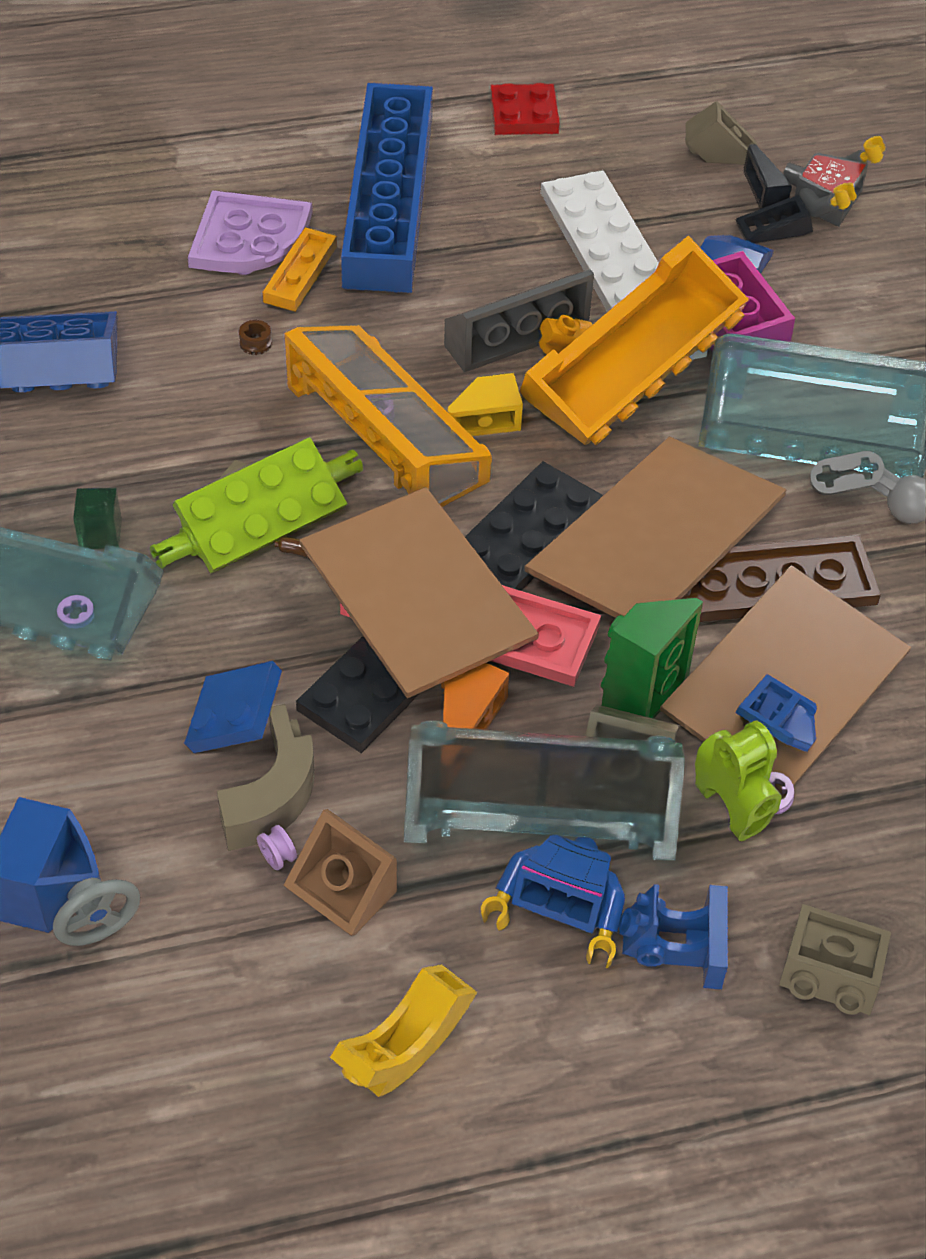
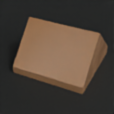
[283,809,397,936]

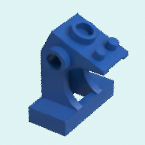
[619,884,728,990]

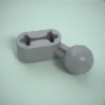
[810,451,926,524]

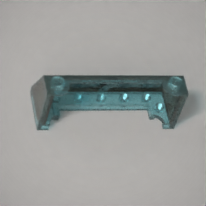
[404,720,685,861]

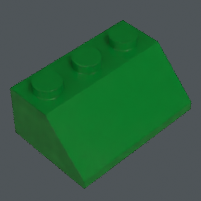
[601,598,703,719]

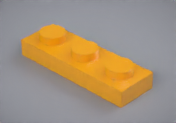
[262,227,337,312]

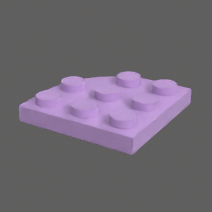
[188,190,312,275]

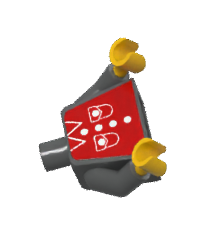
[783,136,886,226]

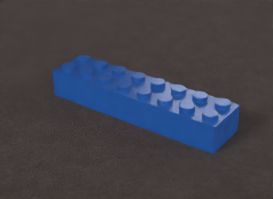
[341,83,433,293]

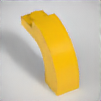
[330,964,477,1097]

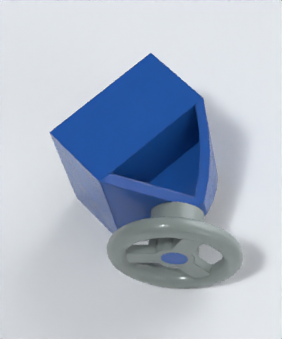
[0,797,140,946]

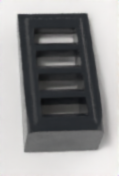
[743,144,792,209]
[735,195,813,243]

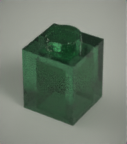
[73,488,122,549]

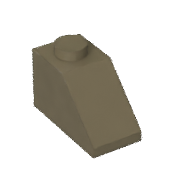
[685,101,757,165]

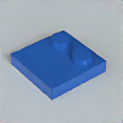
[184,661,282,753]

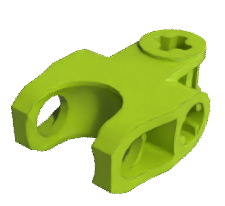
[695,720,782,842]

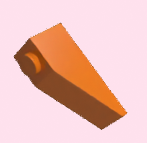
[440,663,509,788]

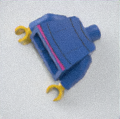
[481,835,625,968]

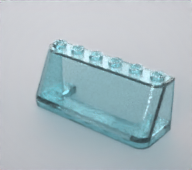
[698,334,926,478]
[0,527,164,661]

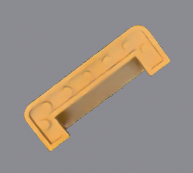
[519,236,749,446]

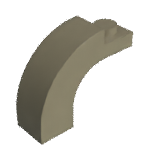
[217,704,315,851]

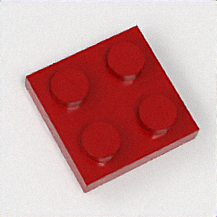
[490,83,560,135]

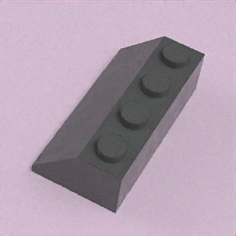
[444,269,594,373]

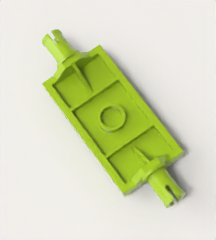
[150,437,363,574]

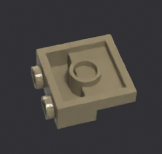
[779,904,891,1015]

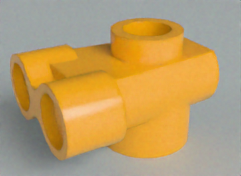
[539,315,593,354]

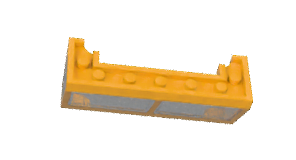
[284,325,492,507]

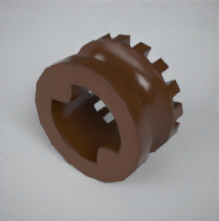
[238,320,272,355]

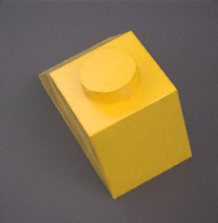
[447,373,523,439]

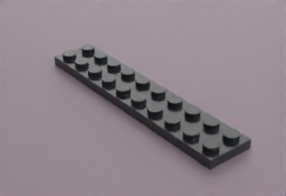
[296,461,603,753]

